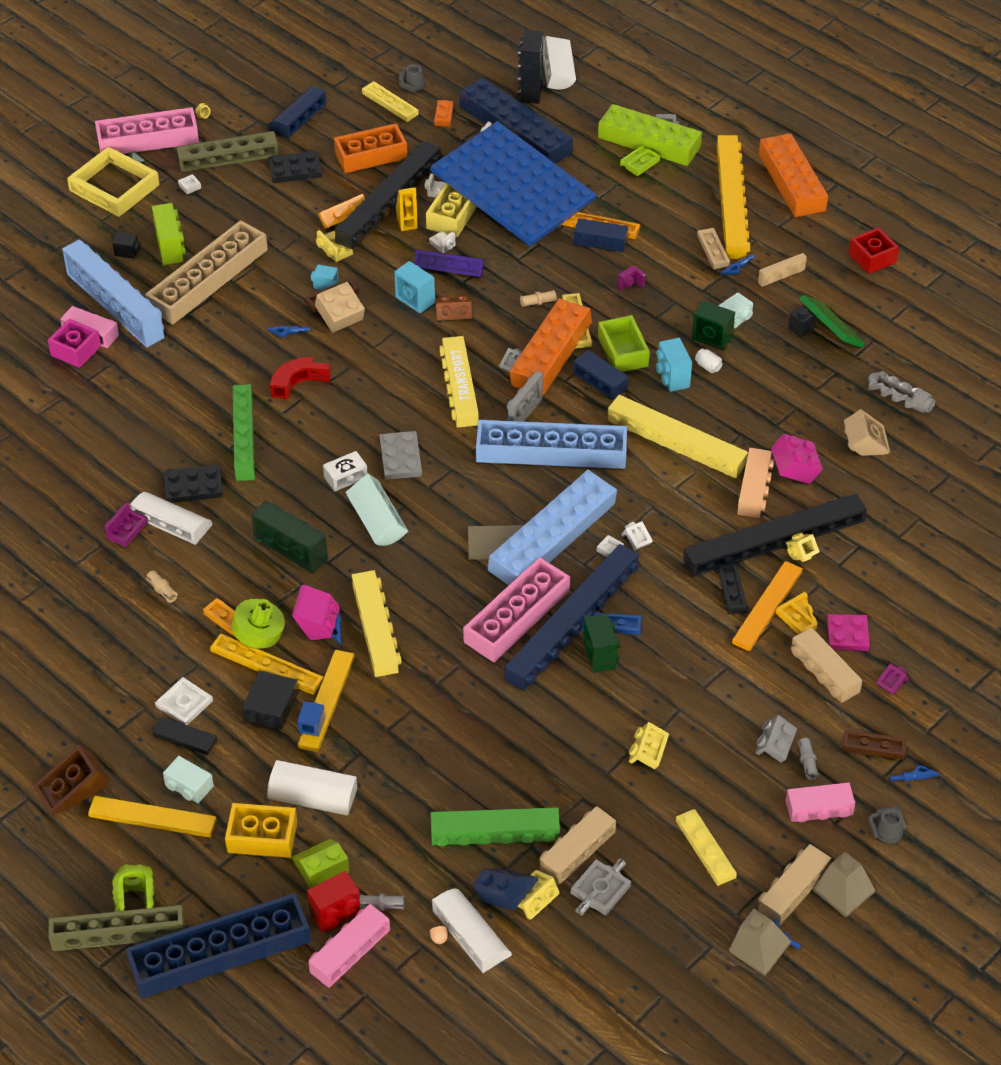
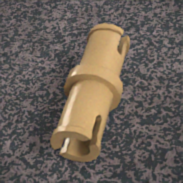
[520,290,557,307]
[146,571,178,603]

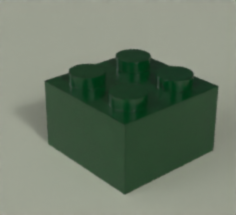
[692,301,735,351]
[583,613,620,673]

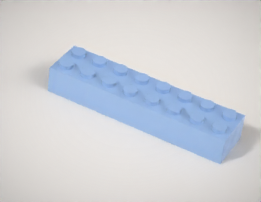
[62,239,164,347]
[476,420,627,469]
[488,470,617,586]

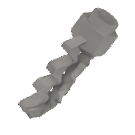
[868,371,935,413]

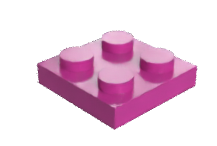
[827,614,870,651]

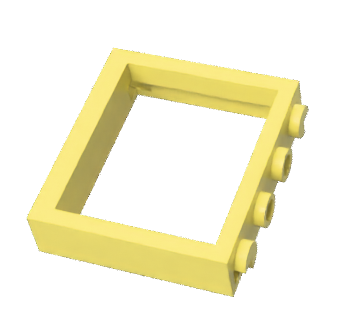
[67,147,159,217]

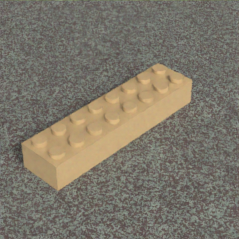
[145,220,268,325]

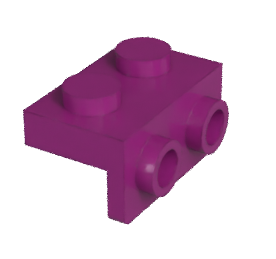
[105,502,148,547]

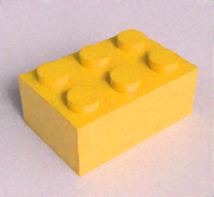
[225,803,297,858]

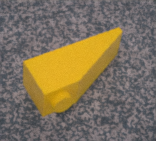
[396,187,418,231]

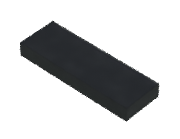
[717,563,747,614]
[152,717,217,755]

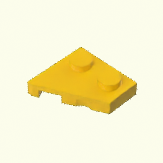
[776,592,817,634]

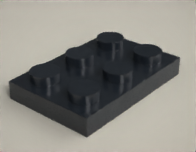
[268,151,322,183]
[164,465,223,503]

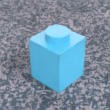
[311,265,339,290]

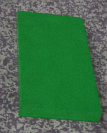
[800,294,865,348]

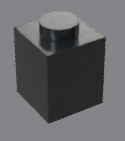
[112,232,141,259]
[788,305,815,338]

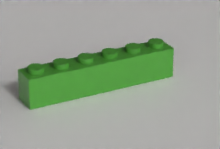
[233,384,255,481]
[431,808,560,846]

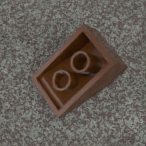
[33,744,111,816]

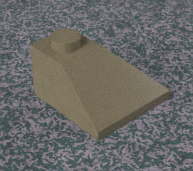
[814,851,875,918]
[729,909,791,976]

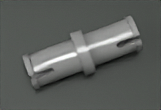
[797,738,819,780]
[360,893,405,911]

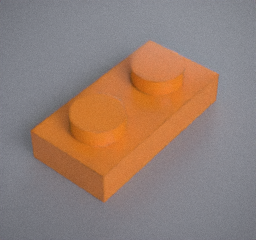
[434,100,454,127]

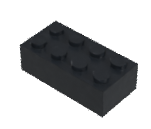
[518,30,544,104]

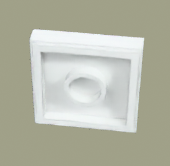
[155,677,213,725]

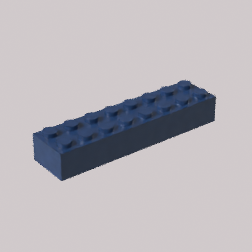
[459,78,573,164]
[126,893,311,999]

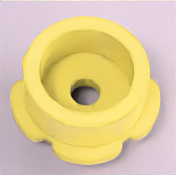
[195,103,211,119]

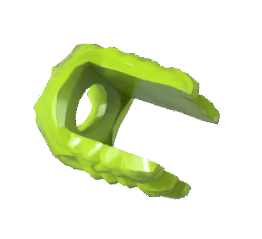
[112,864,154,912]

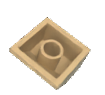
[844,409,890,456]

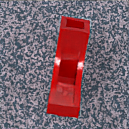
[270,357,331,399]

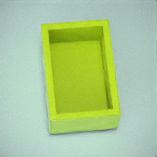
[152,203,186,265]
[598,315,650,372]

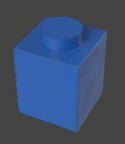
[298,702,325,737]

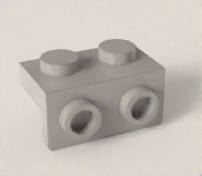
[755,715,797,762]

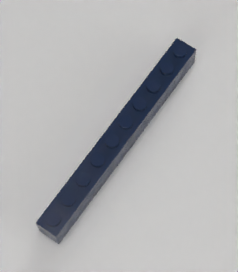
[504,544,640,691]

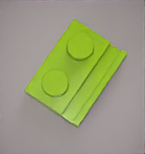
[620,145,660,176]

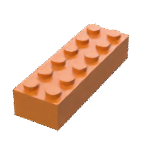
[759,133,828,217]
[509,298,592,396]

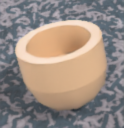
[430,926,448,944]

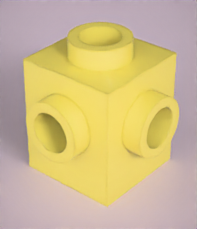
[786,532,819,562]

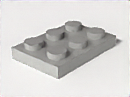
[507,371,543,422]
[380,431,422,480]

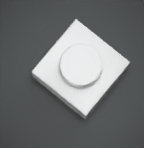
[178,174,201,194]
[597,535,624,557]

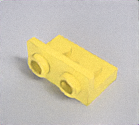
[316,230,353,262]
[628,722,669,769]
[517,870,559,920]

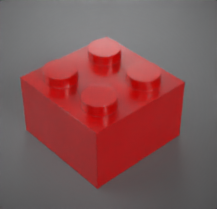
[848,227,899,274]
[307,870,360,933]

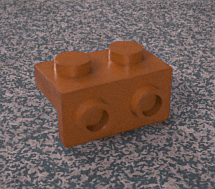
[435,295,472,321]

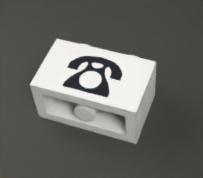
[323,451,367,492]

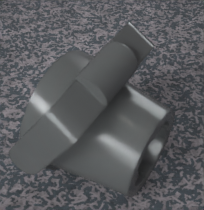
[399,64,425,93]
[867,807,906,844]

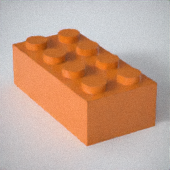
[334,123,408,173]

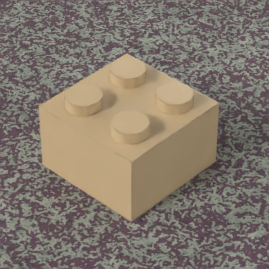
[315,282,365,333]

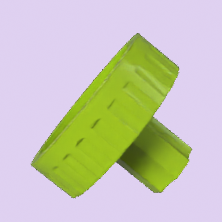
[231,599,285,649]

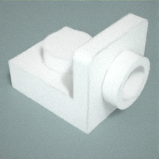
[425,174,445,198]
[429,231,456,253]
[621,522,653,551]

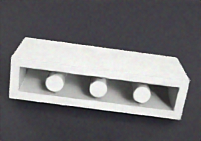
[543,36,576,90]
[130,492,213,545]
[267,760,357,816]
[432,889,512,973]

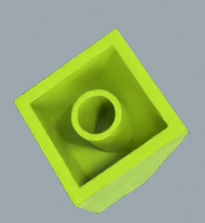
[292,839,349,889]

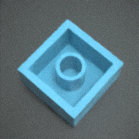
[394,261,435,314]
[656,337,692,392]

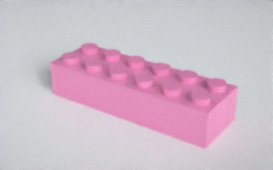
[95,107,199,154]
[463,557,570,662]

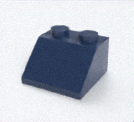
[472,869,538,911]

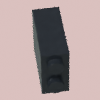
[242,671,299,729]

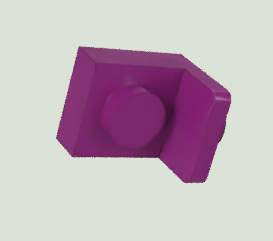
[617,265,645,290]
[876,664,909,696]

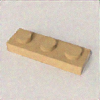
[697,228,730,269]
[758,253,807,287]

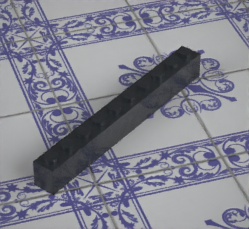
[335,141,442,249]
[683,494,867,577]

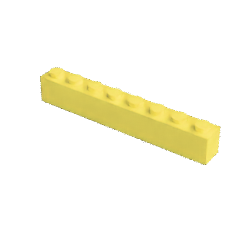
[607,395,748,478]

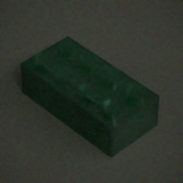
[251,500,328,574]

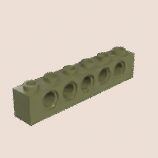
[176,131,279,172]
[49,905,185,952]

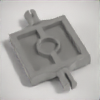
[571,858,631,916]

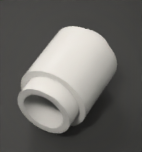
[695,349,722,373]

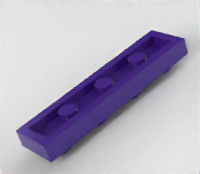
[414,250,484,277]

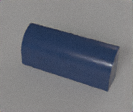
[268,87,327,139]

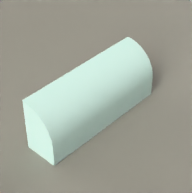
[345,473,408,546]

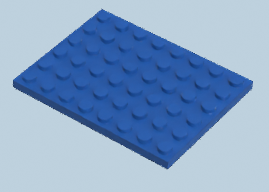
[430,121,597,247]

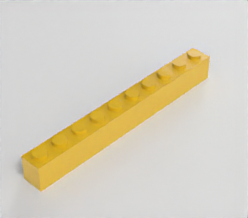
[717,135,750,259]

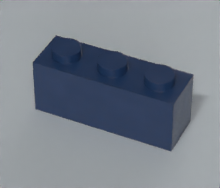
[574,218,628,252]
[573,350,628,400]

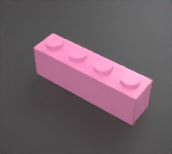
[308,904,390,988]

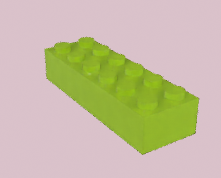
[598,104,702,166]

